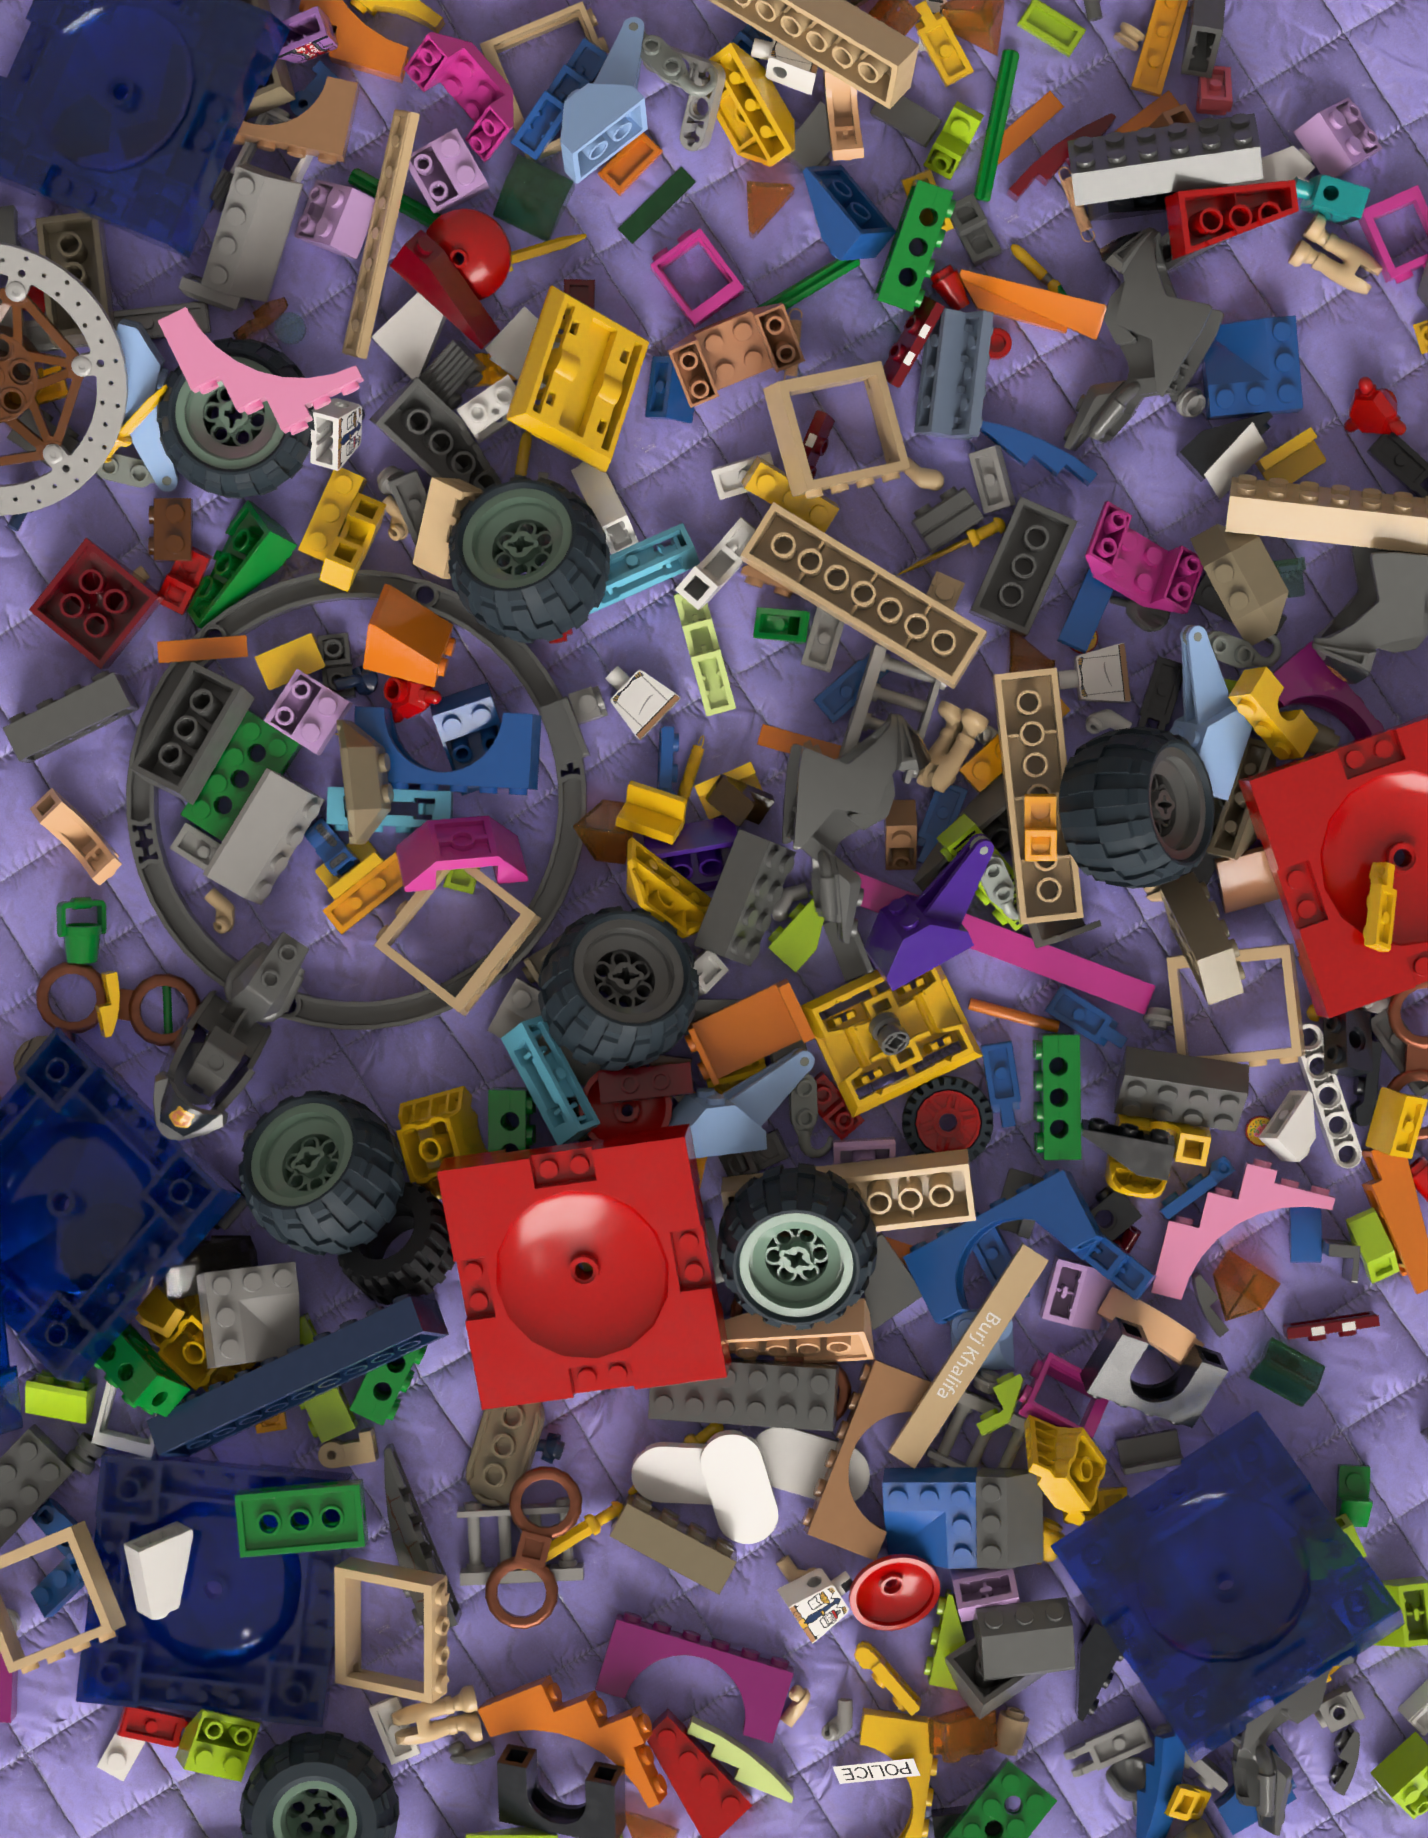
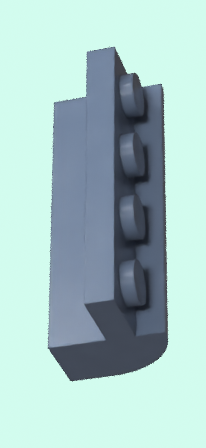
[914,308,994,440]

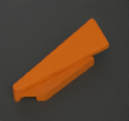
[959,269,1107,340]
[1362,1148,1428,1294]

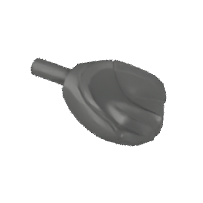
[1110,596,1170,632]
[1105,1756,1148,1816]

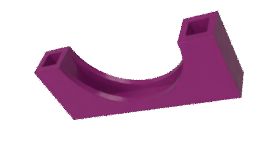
[1272,641,1385,740]
[595,1612,794,1744]

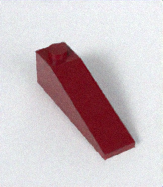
[389,230,500,350]

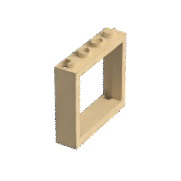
[480,1,609,164]
[763,361,910,499]
[374,867,541,1016]
[1166,943,1306,1067]
[0,1520,126,1674]
[334,1557,450,1704]

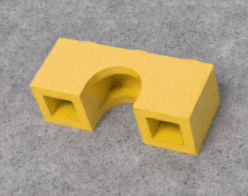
[741,456,839,533]
[298,467,367,562]
[319,492,387,592]
[1228,666,1319,760]
[1115,1114,1212,1166]

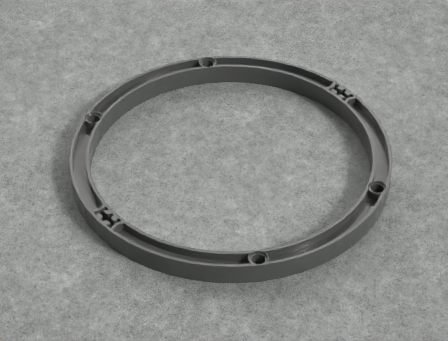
[126,570,587,1030]

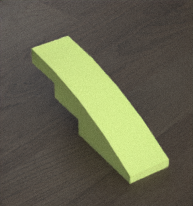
[673,593,736,717]
[687,1716,794,1803]

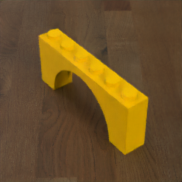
[859,1708,942,1838]

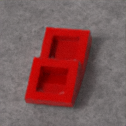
[159,546,213,615]

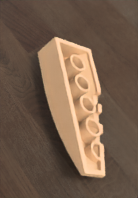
[724,1298,875,1363]

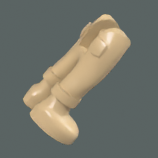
[1288,213,1383,295]
[916,701,989,793]
[391,1685,483,1745]

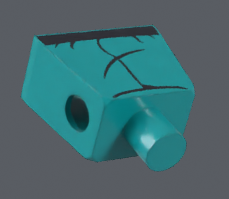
[1294,174,1370,226]

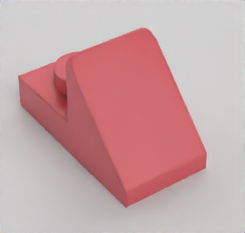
[1196,66,1233,115]

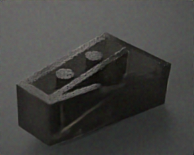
[153,1235,258,1300]

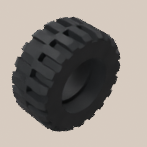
[337,1182,455,1305]

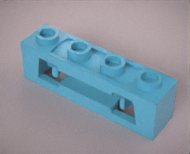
[588,523,700,615]
[326,787,453,833]
[501,1016,601,1145]

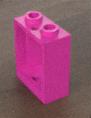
[1358,185,1428,284]
[650,228,744,329]
[1018,1352,1109,1439]

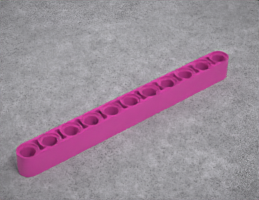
[854,871,1156,1015]

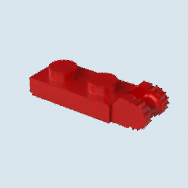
[116,1703,193,1748]

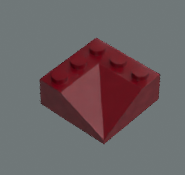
[29,538,165,669]

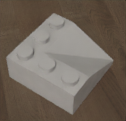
[196,1262,300,1369]

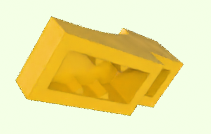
[349,0,445,33]

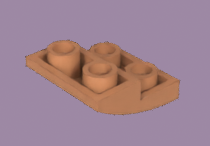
[1214,846,1280,914]

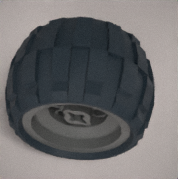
[1059,727,1214,889]
[538,906,699,1071]

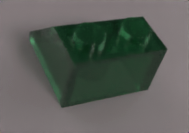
[493,154,575,241]

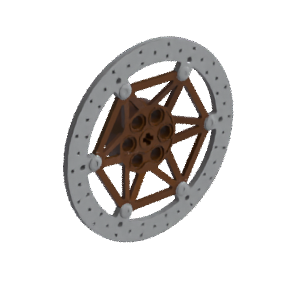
[0,242,128,516]

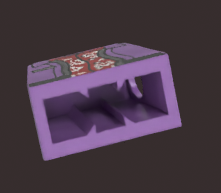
[265,6,338,64]

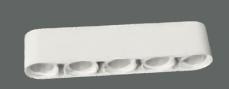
[1298,1022,1362,1169]

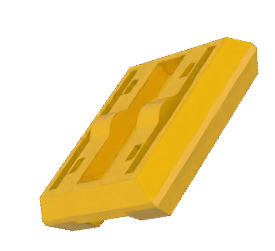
[506,285,649,472]
[801,965,983,1118]

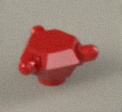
[1344,377,1406,435]
[384,676,442,723]

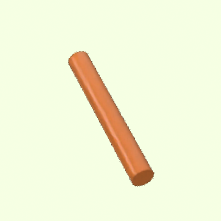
[968,998,1060,1033]

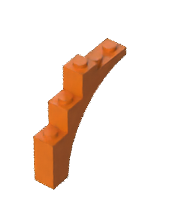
[299,0,411,83]
[478,1675,668,1808]

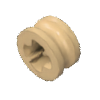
[1113,22,1145,51]

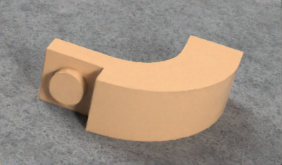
[823,70,864,161]
[30,788,122,886]
[1097,1287,1205,1366]

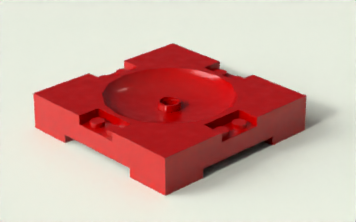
[1238,714,1428,1018]
[437,1123,731,1410]

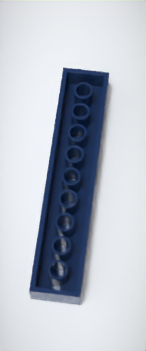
[147,1294,449,1457]

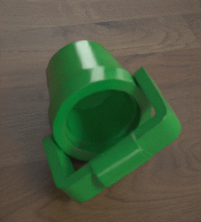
[56,896,107,964]

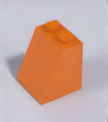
[363,584,456,688]

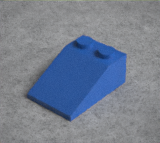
[803,165,897,261]

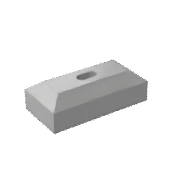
[179,273,245,312]

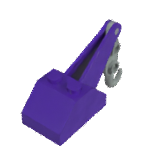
[864,833,1019,991]

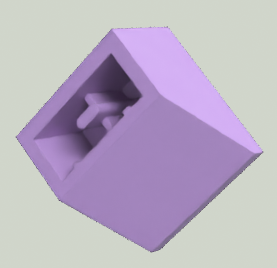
[1293,97,1383,178]
[408,128,489,214]
[294,179,375,259]
[264,669,353,756]
[1039,1255,1112,1331]
[951,1568,1020,1622]

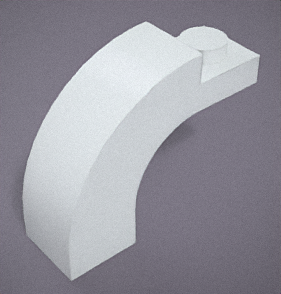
[675,517,756,610]

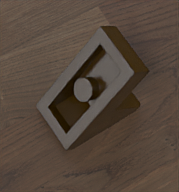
[705,774,775,827]

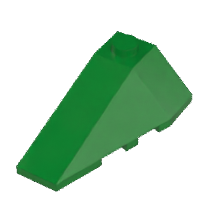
[187,500,297,629]

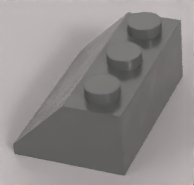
[976,1467,1044,1569]
[972,1597,1076,1681]
[945,1637,1047,1720]

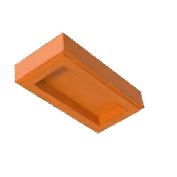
[598,132,663,196]

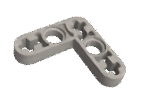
[642,45,726,151]

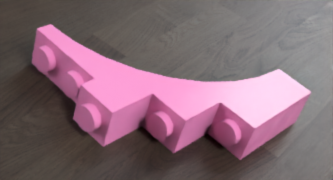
[158,307,364,435]
[1151,1158,1335,1300]

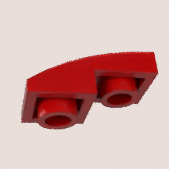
[814,1071,865,1140]

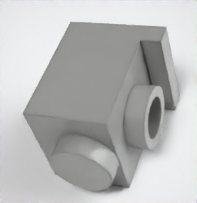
[568,686,608,725]
[1314,1684,1366,1733]

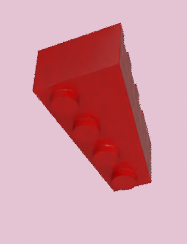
[1165,180,1299,260]
[647,1709,753,1838]

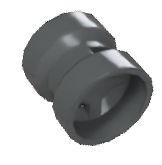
[869,1012,910,1055]
[65,1432,108,1475]

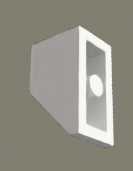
[1258,1090,1316,1162]

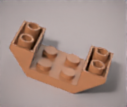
[667,303,805,408]

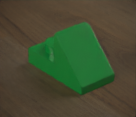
[753,607,810,644]
[1336,1464,1373,1527]

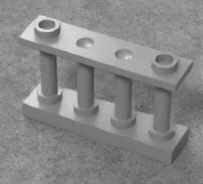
[838,642,946,784]
[925,1390,1027,1472]
[457,1497,585,1586]

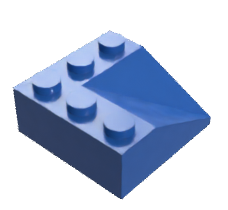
[1201,315,1303,420]
[882,1467,978,1569]

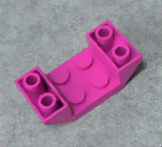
[404,32,514,162]
[1085,501,1203,614]
[396,816,528,892]

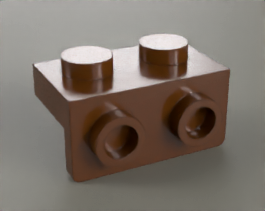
[148,498,193,562]

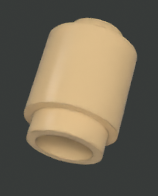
[992,1707,1030,1756]

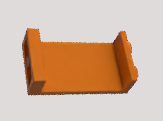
[684,978,815,1086]

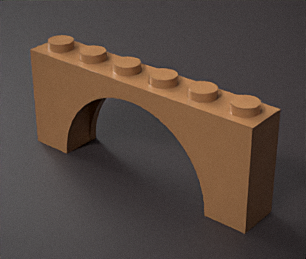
[158,44,360,165]
[802,1359,932,1561]

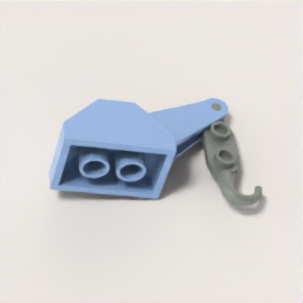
[560,17,718,184]
[64,318,179,492]
[1169,625,1282,801]
[669,1048,833,1158]

